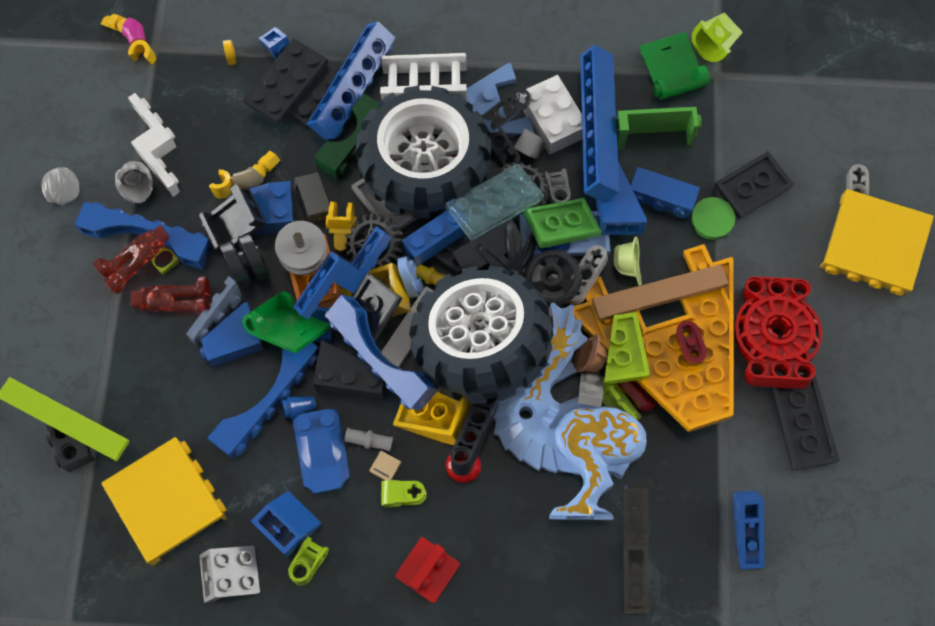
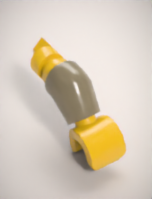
[209,151,280,199]

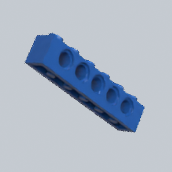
[306,21,396,140]

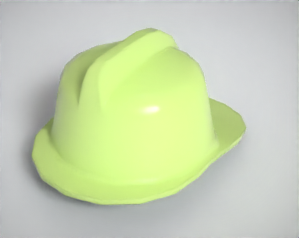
[614,236,642,286]

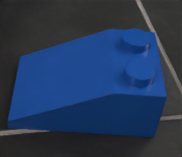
[228,181,295,236]

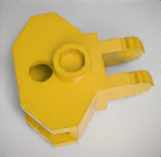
[326,202,358,251]

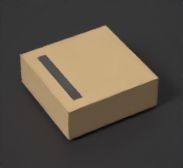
[369,451,401,481]

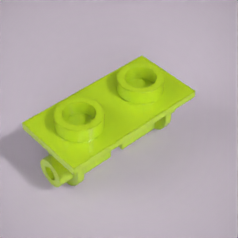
[602,383,642,420]

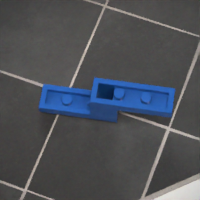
[294,226,392,319]

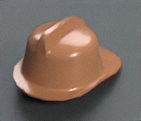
[574,334,608,373]

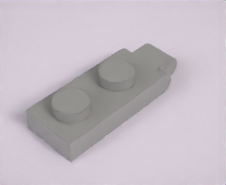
[578,372,604,407]

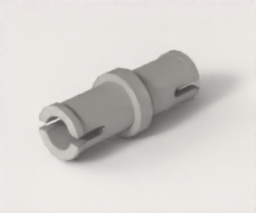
[345,428,393,452]

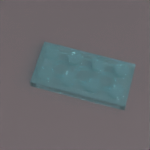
[445,164,544,241]

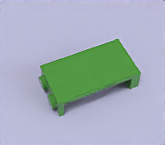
[616,107,701,150]

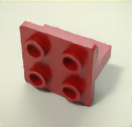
[395,537,460,603]

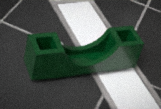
[314,93,379,179]

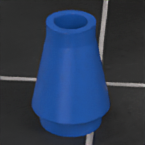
[280,395,316,419]

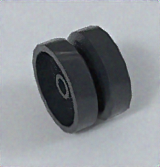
[219,232,269,289]

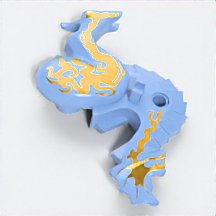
[494,303,647,520]

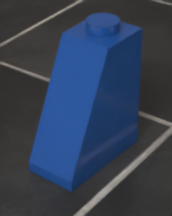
[200,302,263,367]

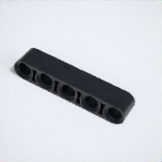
[450,397,500,476]

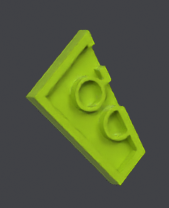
[604,312,650,385]

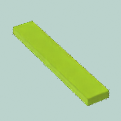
[0,377,130,461]

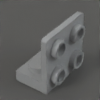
[199,546,260,603]

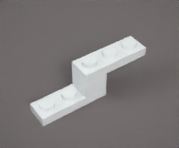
[128,93,180,197]

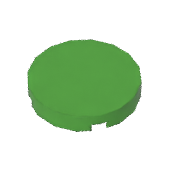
[691,197,736,240]

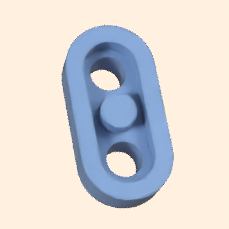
[398,256,423,299]

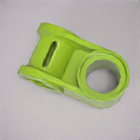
[381,480,427,507]
[289,537,329,586]

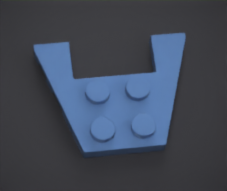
[467,63,534,137]

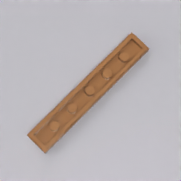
[592,264,729,321]

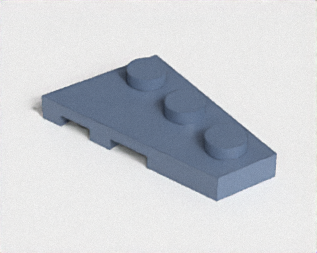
[186,277,242,345]

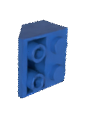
[251,491,322,558]

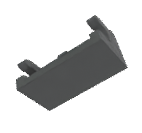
[294,173,330,223]

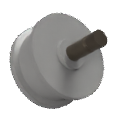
[275,221,327,275]

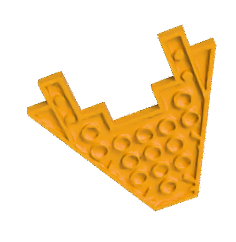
[573,244,734,432]

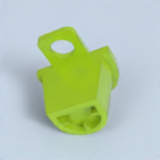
[692,12,743,62]

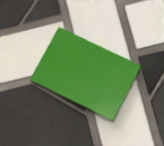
[523,198,602,248]

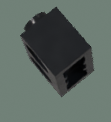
[46,425,95,472]

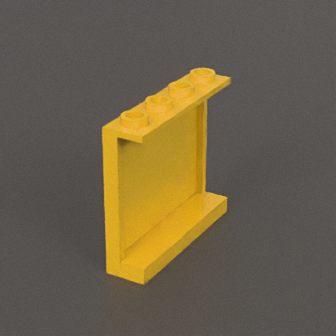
[820,189,934,296]
[101,437,227,566]

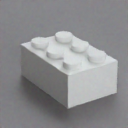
[519,75,583,155]

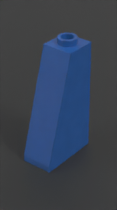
[595,161,647,235]

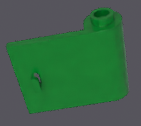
[639,31,710,100]
[242,291,331,353]

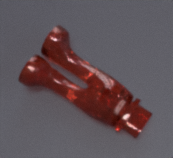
[93,225,170,294]
[131,276,211,317]

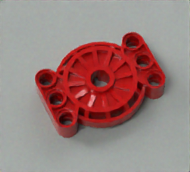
[734,276,823,389]

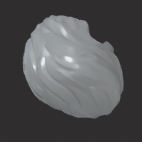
[115,161,153,204]
[41,167,80,205]

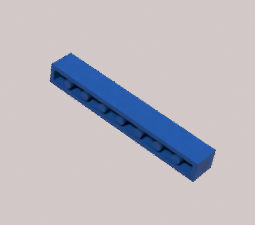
[580,44,619,202]

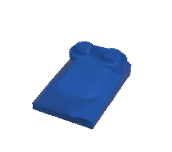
[293,409,350,494]

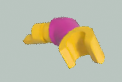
[101,14,156,64]

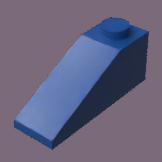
[733,490,765,569]

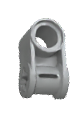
[514,129,545,159]
[544,168,571,204]

